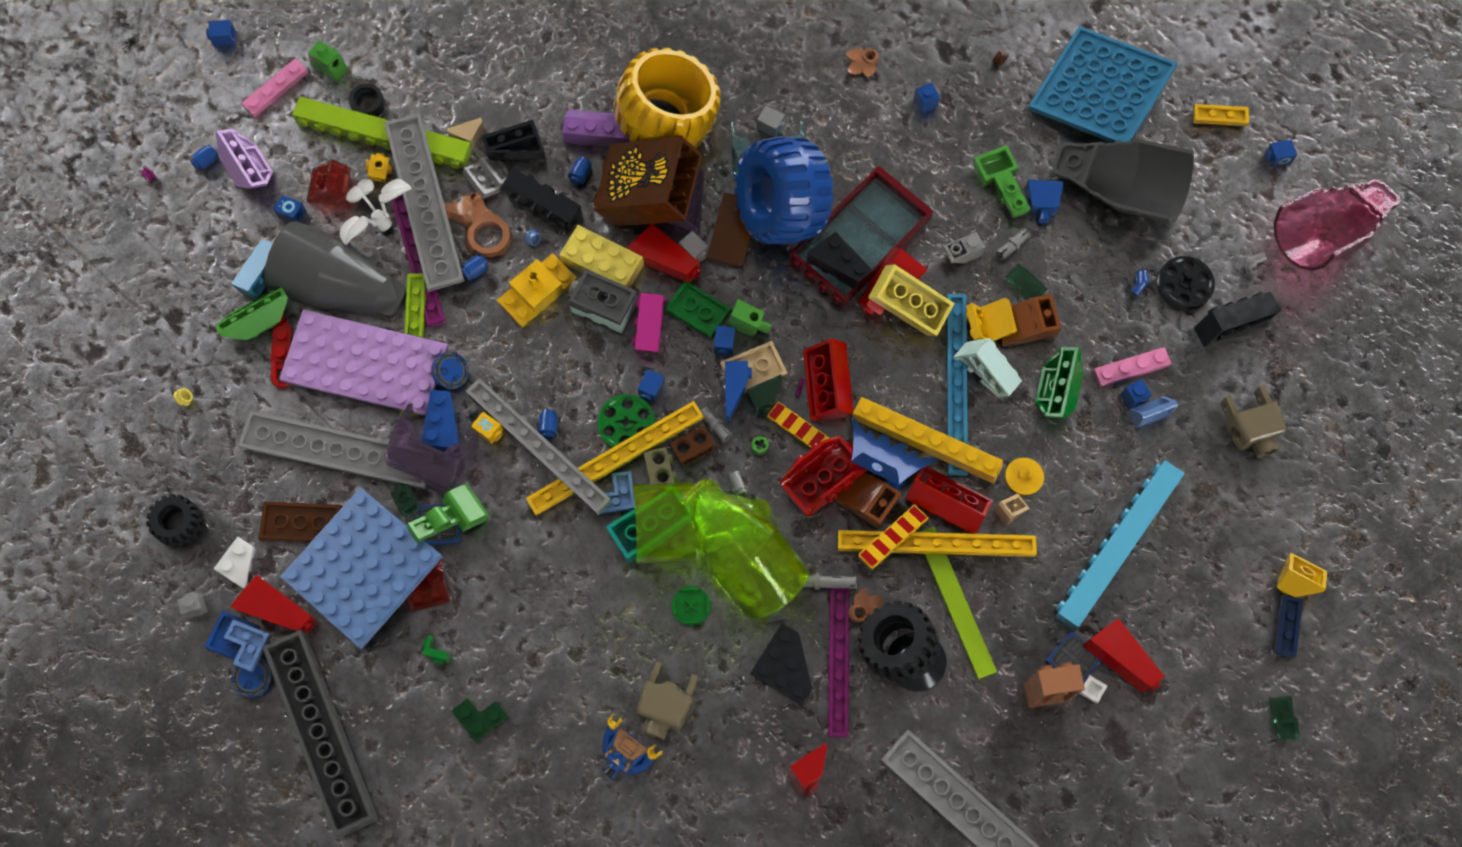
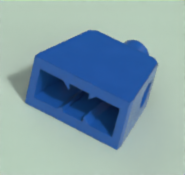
[1025,180,1063,224]

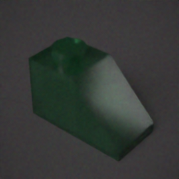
[746,374,783,415]

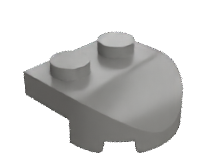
[462,157,508,199]

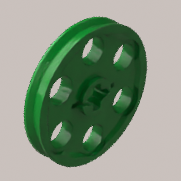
[597,394,655,448]

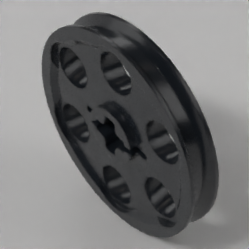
[1157,256,1215,310]

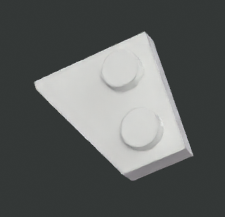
[214,537,255,589]

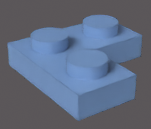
[599,471,636,515]
[224,619,271,672]

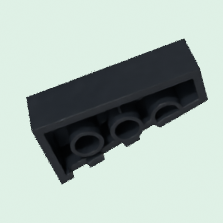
[504,165,582,231]
[1194,291,1282,347]

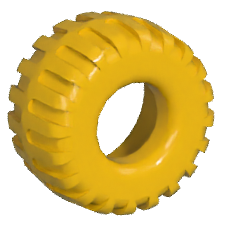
[613,48,721,148]

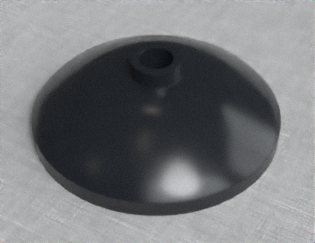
[887,632,947,692]

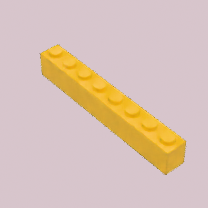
[853,397,1003,484]

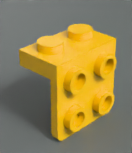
[966,298,1017,341]

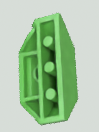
[215,287,288,340]

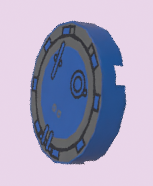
[431,352,469,390]
[231,659,273,698]

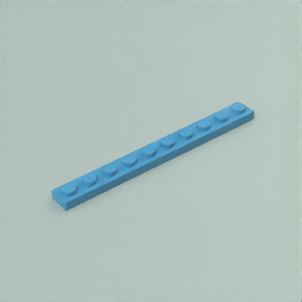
[947,294,968,476]

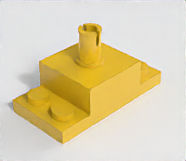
[497,253,578,328]

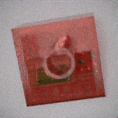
[306,159,351,205]

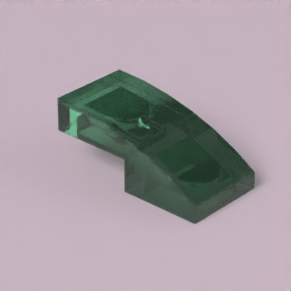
[1005,264,1048,299]
[1269,695,1300,740]

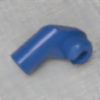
[1131,269,1149,296]

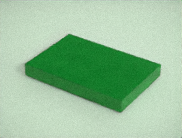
[664,282,732,339]

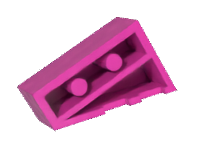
[632,293,666,353]

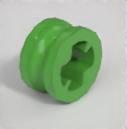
[752,436,769,455]

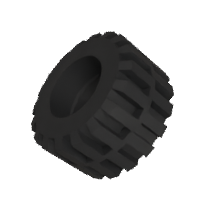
[146,494,203,547]

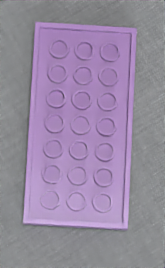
[279,310,448,417]

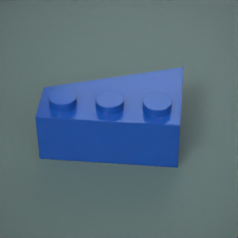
[421,390,463,455]

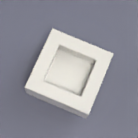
[1079,675,1107,704]

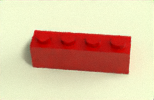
[803,338,854,422]
[905,466,993,534]
[787,743,828,796]

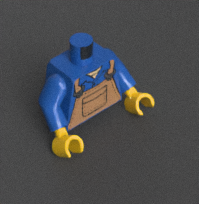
[602,714,662,779]

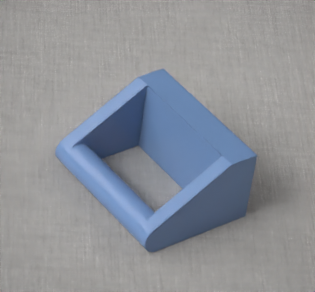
[1128,396,1178,428]

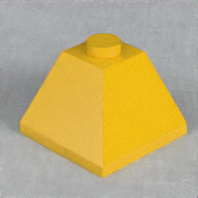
[1277,553,1327,597]

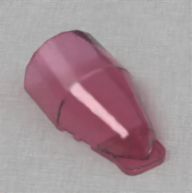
[1273,179,1401,271]

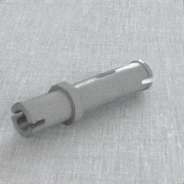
[797,574,858,590]

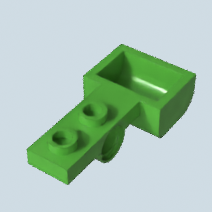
[973,145,1031,218]
[406,484,489,543]

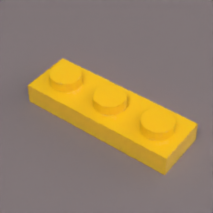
[1193,104,1249,127]

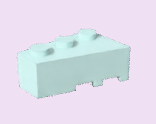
[954,338,1022,398]

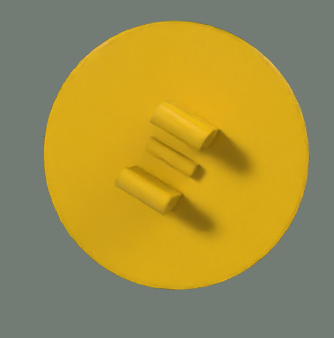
[1005,458,1044,495]

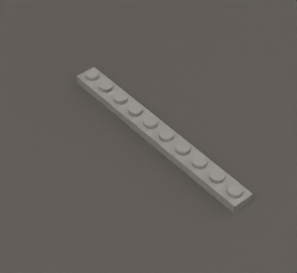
[466,378,612,515]

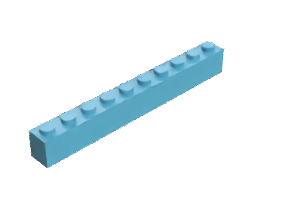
[1055,460,1185,631]

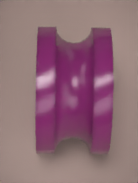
[138,165,157,184]

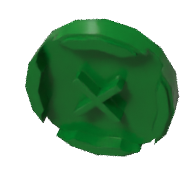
[671,586,711,626]

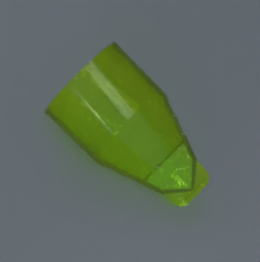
[682,478,809,619]
[632,482,771,564]

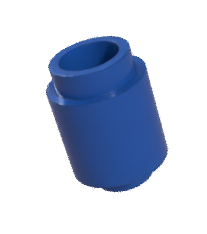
[190,144,219,171]
[568,157,592,185]
[461,255,488,281]
[538,409,558,439]

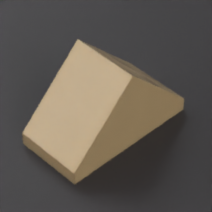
[447,118,485,150]
[994,494,1030,526]

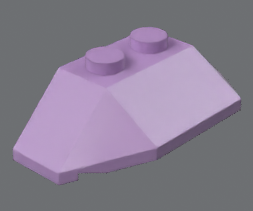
[216,129,273,189]

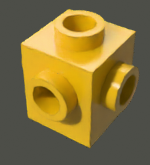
[365,153,393,183]

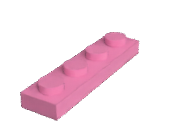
[241,58,309,118]
[1093,347,1172,388]

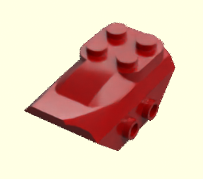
[779,436,867,517]

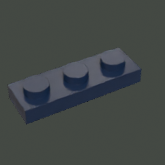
[1274,595,1303,658]

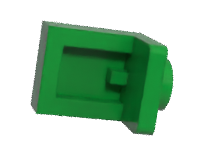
[421,635,451,665]

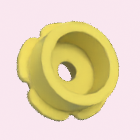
[173,388,193,406]

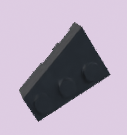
[481,120,546,160]
[807,231,873,291]

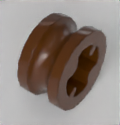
[992,49,1009,67]

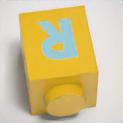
[471,412,503,445]

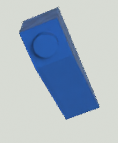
[725,361,752,422]

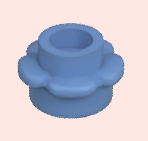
[524,229,541,246]

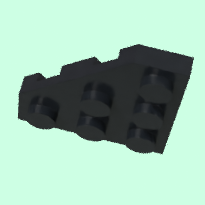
[750,623,812,706]

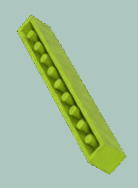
[292,96,473,169]

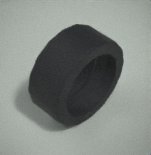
[349,83,385,117]

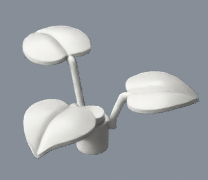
[340,179,412,246]

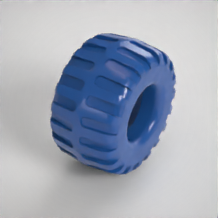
[734,136,833,244]

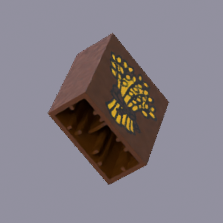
[593,136,702,227]

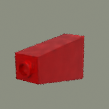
[626,224,702,283]
[858,248,927,316]
[230,575,316,633]
[1083,618,1165,693]

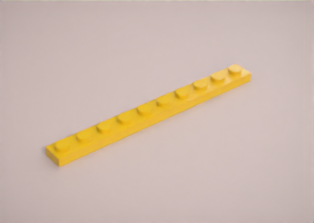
[526,401,704,516]
[838,530,1037,557]

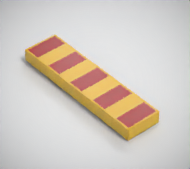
[767,401,830,448]
[858,504,928,570]

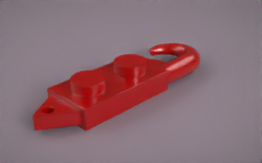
[270,316,294,388]

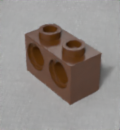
[670,425,715,468]

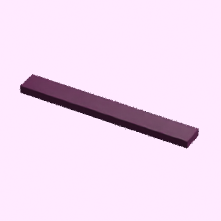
[391,194,446,328]
[828,588,850,738]

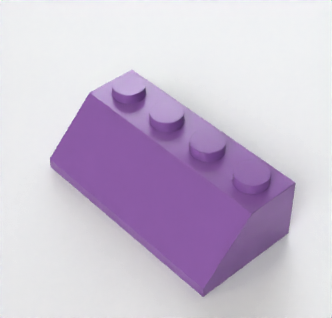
[562,110,630,147]

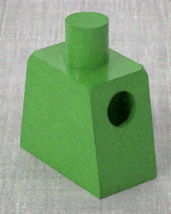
[308,41,349,82]
[726,299,772,336]

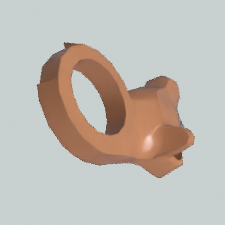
[444,192,512,258]

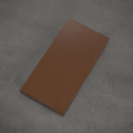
[707,192,751,268]
[258,501,343,543]

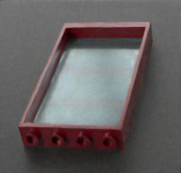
[789,166,934,307]

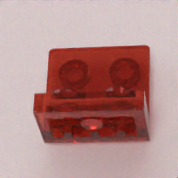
[407,559,450,611]

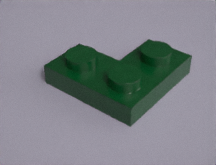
[452,698,509,743]

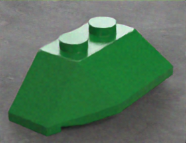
[1035,347,1083,419]

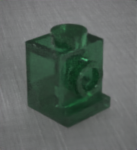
[391,483,420,517]

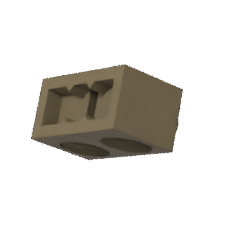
[643,447,678,494]

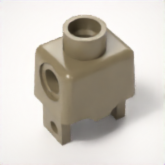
[1220,385,1286,458]
[637,661,699,740]

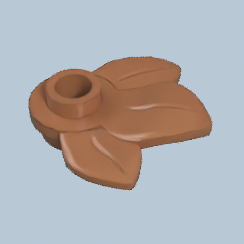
[846,48,879,78]
[849,588,884,623]

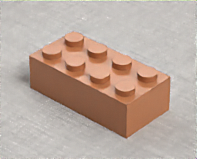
[1024,662,1085,708]

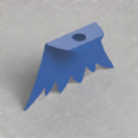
[851,417,940,485]

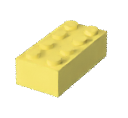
[559,225,644,288]
[868,264,955,336]

